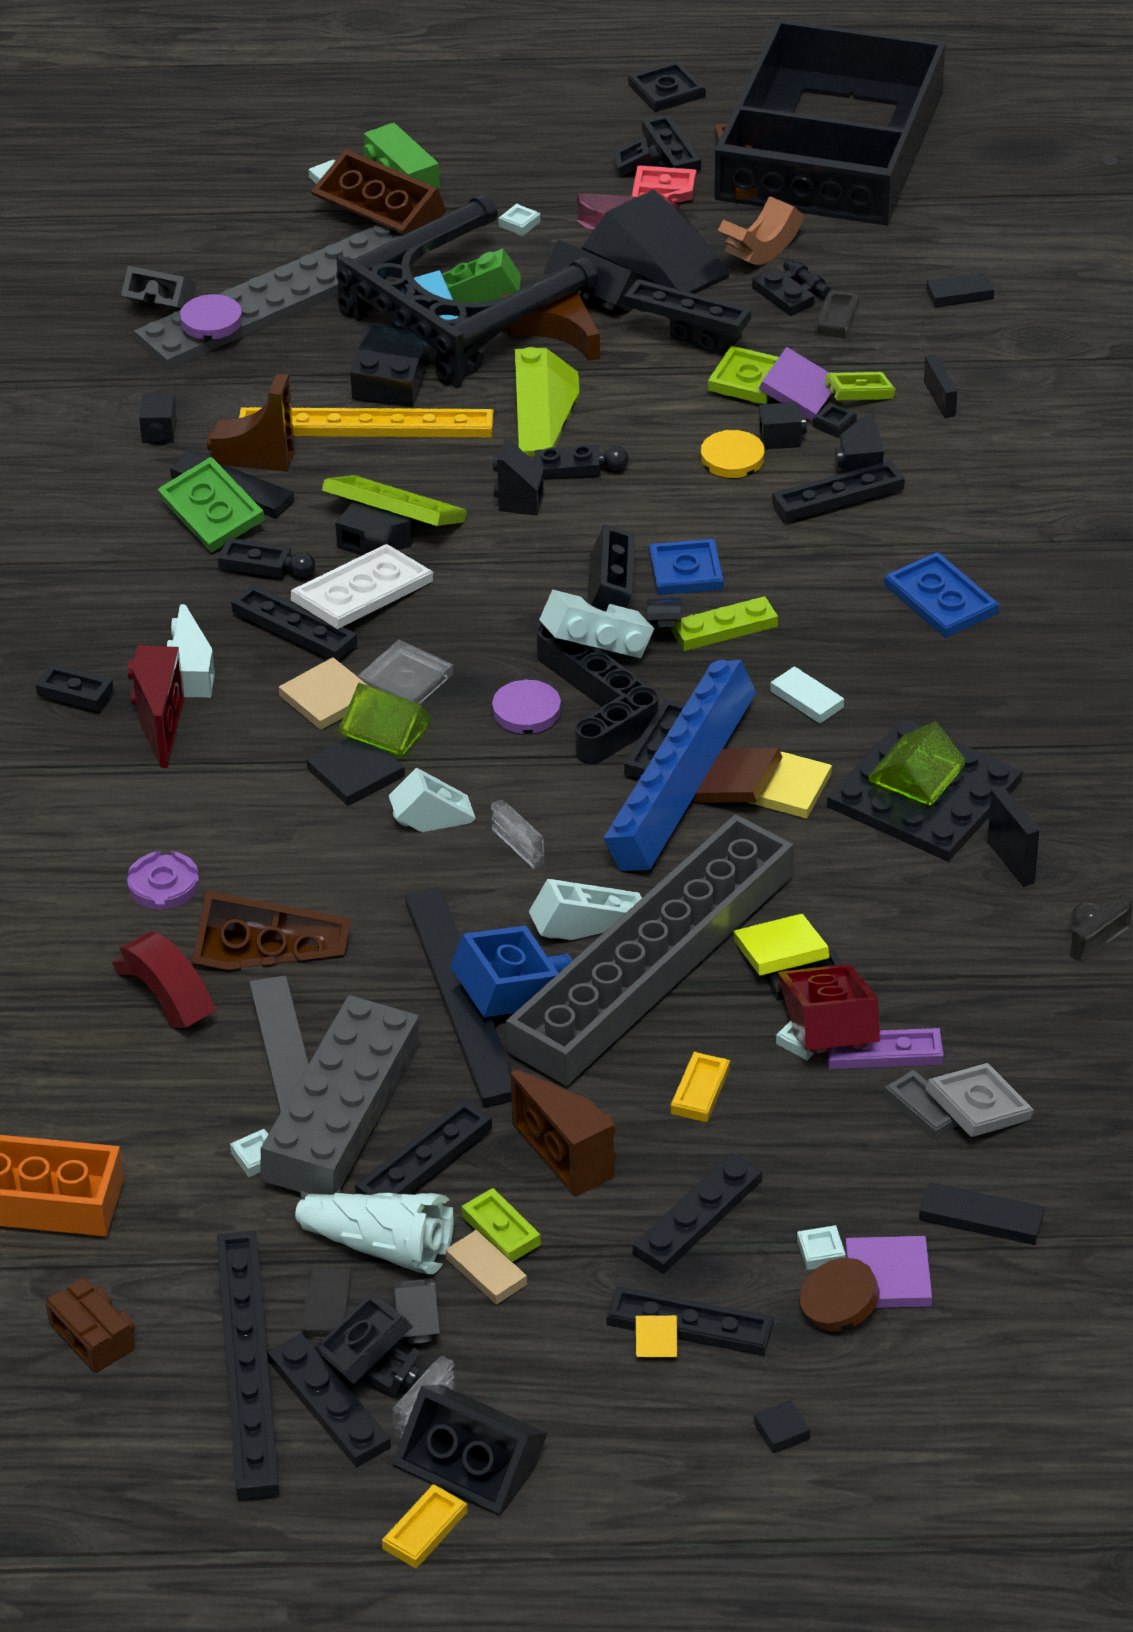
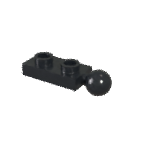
[535,445,629,479]
[218,538,316,578]

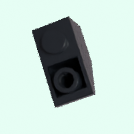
[493,440,544,516]
[335,500,414,556]

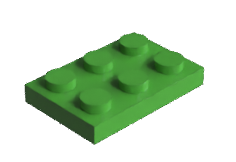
[157,457,266,553]

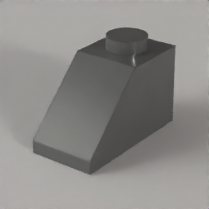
[393,1278,440,1343]

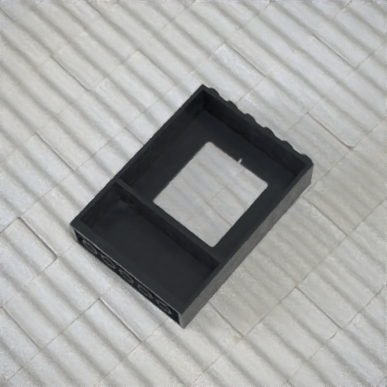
[715,20,945,226]

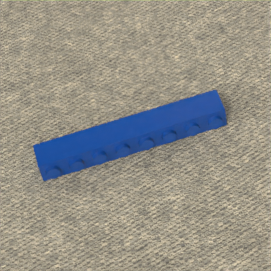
[603,660,756,872]

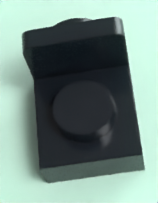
[614,136,663,177]

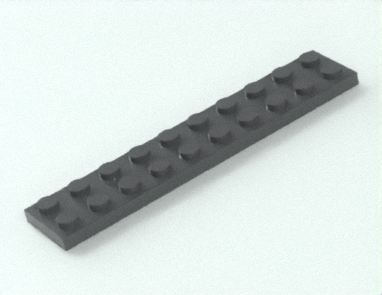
[134,224,422,370]

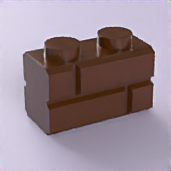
[45,1278,135,1373]

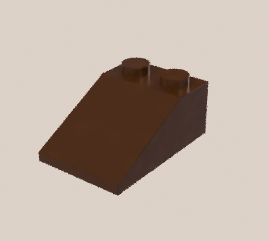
[510,1069,616,1197]

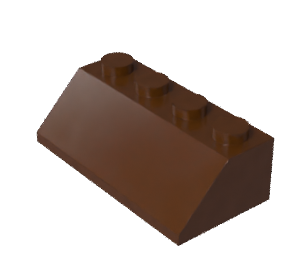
[311,149,446,235]

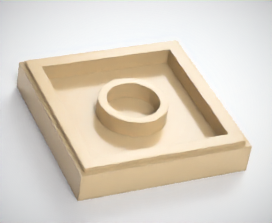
[279,657,376,730]

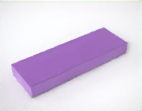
[827,1028,944,1069]

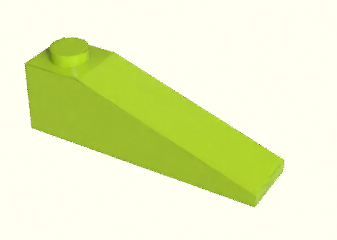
[515,347,580,456]

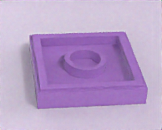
[758,347,832,421]
[845,1236,932,1308]

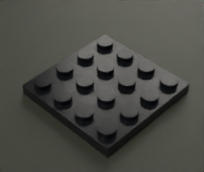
[827,718,1023,862]

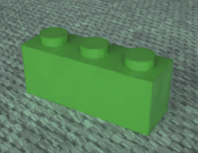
[362,122,440,189]

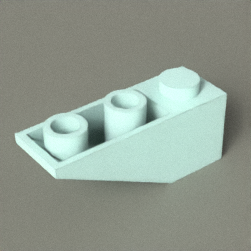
[167,604,215,698]

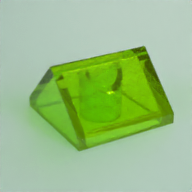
[339,682,432,756]
[869,721,966,806]

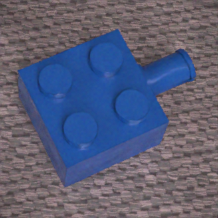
[450,926,572,1017]

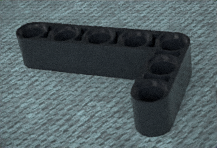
[536,622,659,764]

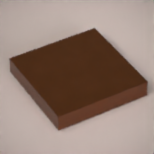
[693,748,783,803]

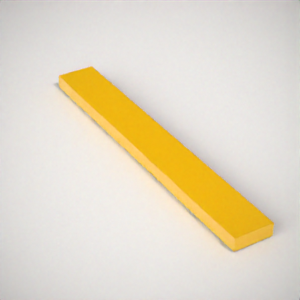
[239,407,494,438]

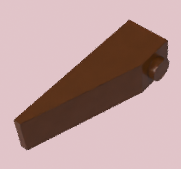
[192,890,351,970]

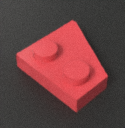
[631,166,697,203]

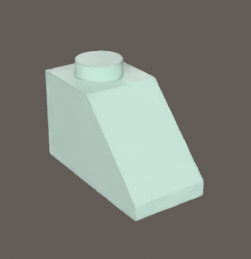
[388,768,476,832]

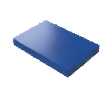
[884,552,999,638]

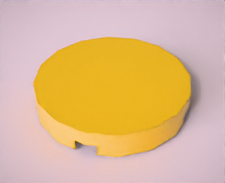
[701,430,764,478]

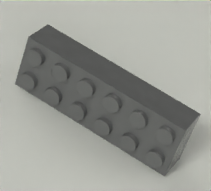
[260,995,419,1195]

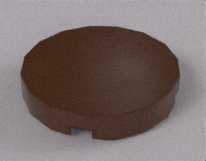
[800,1258,880,1332]

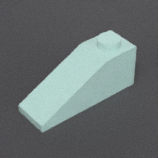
[529,879,642,940]

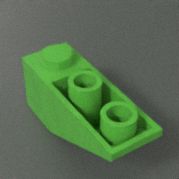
[442,248,521,303]

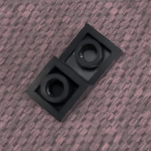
[647,598,682,629]

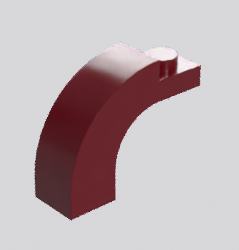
[112,931,217,1028]

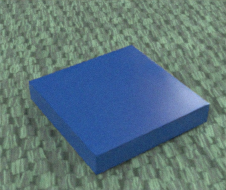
[649,539,724,595]

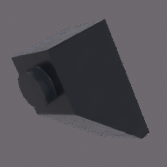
[835,412,884,473]

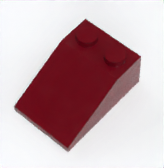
[127,645,185,768]
[778,964,880,1053]

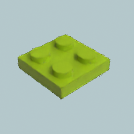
[708,345,779,404]

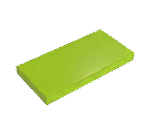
[322,475,467,526]

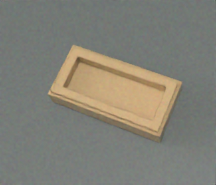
[445,1230,527,1305]

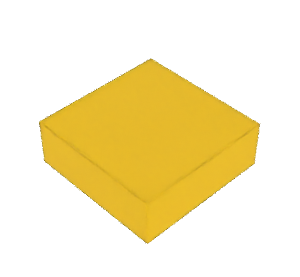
[636,1316,677,1358]

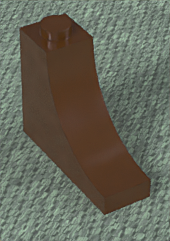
[501,291,600,361]
[207,374,295,472]

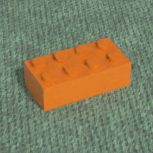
[0,1135,124,1237]

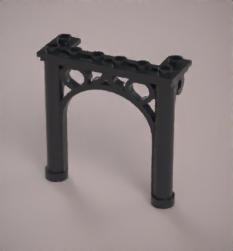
[336,194,598,388]

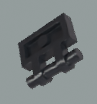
[752,259,831,317]

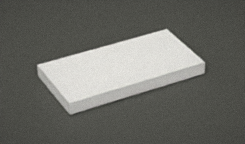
[291,544,433,629]

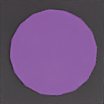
[180,294,242,339]
[492,679,561,734]
[127,851,200,910]

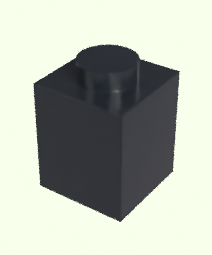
[139,394,177,443]
[759,402,807,450]

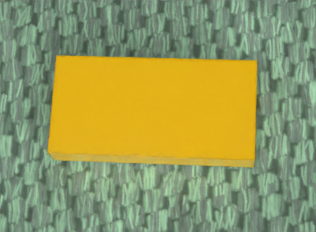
[671,1052,730,1123]
[382,1484,467,1569]

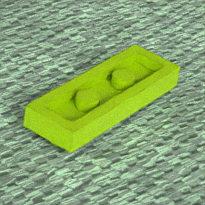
[671,596,778,651]

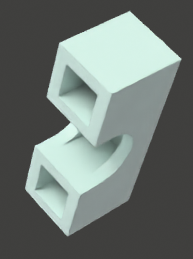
[539,590,654,658]

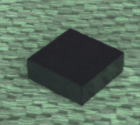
[812,403,857,438]
[754,1400,810,1453]

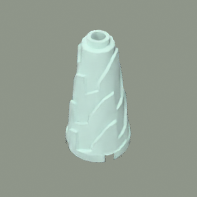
[295,1193,454,1274]

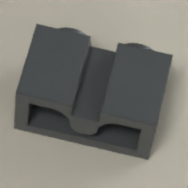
[121,266,197,311]

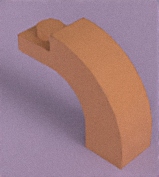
[718,196,805,265]

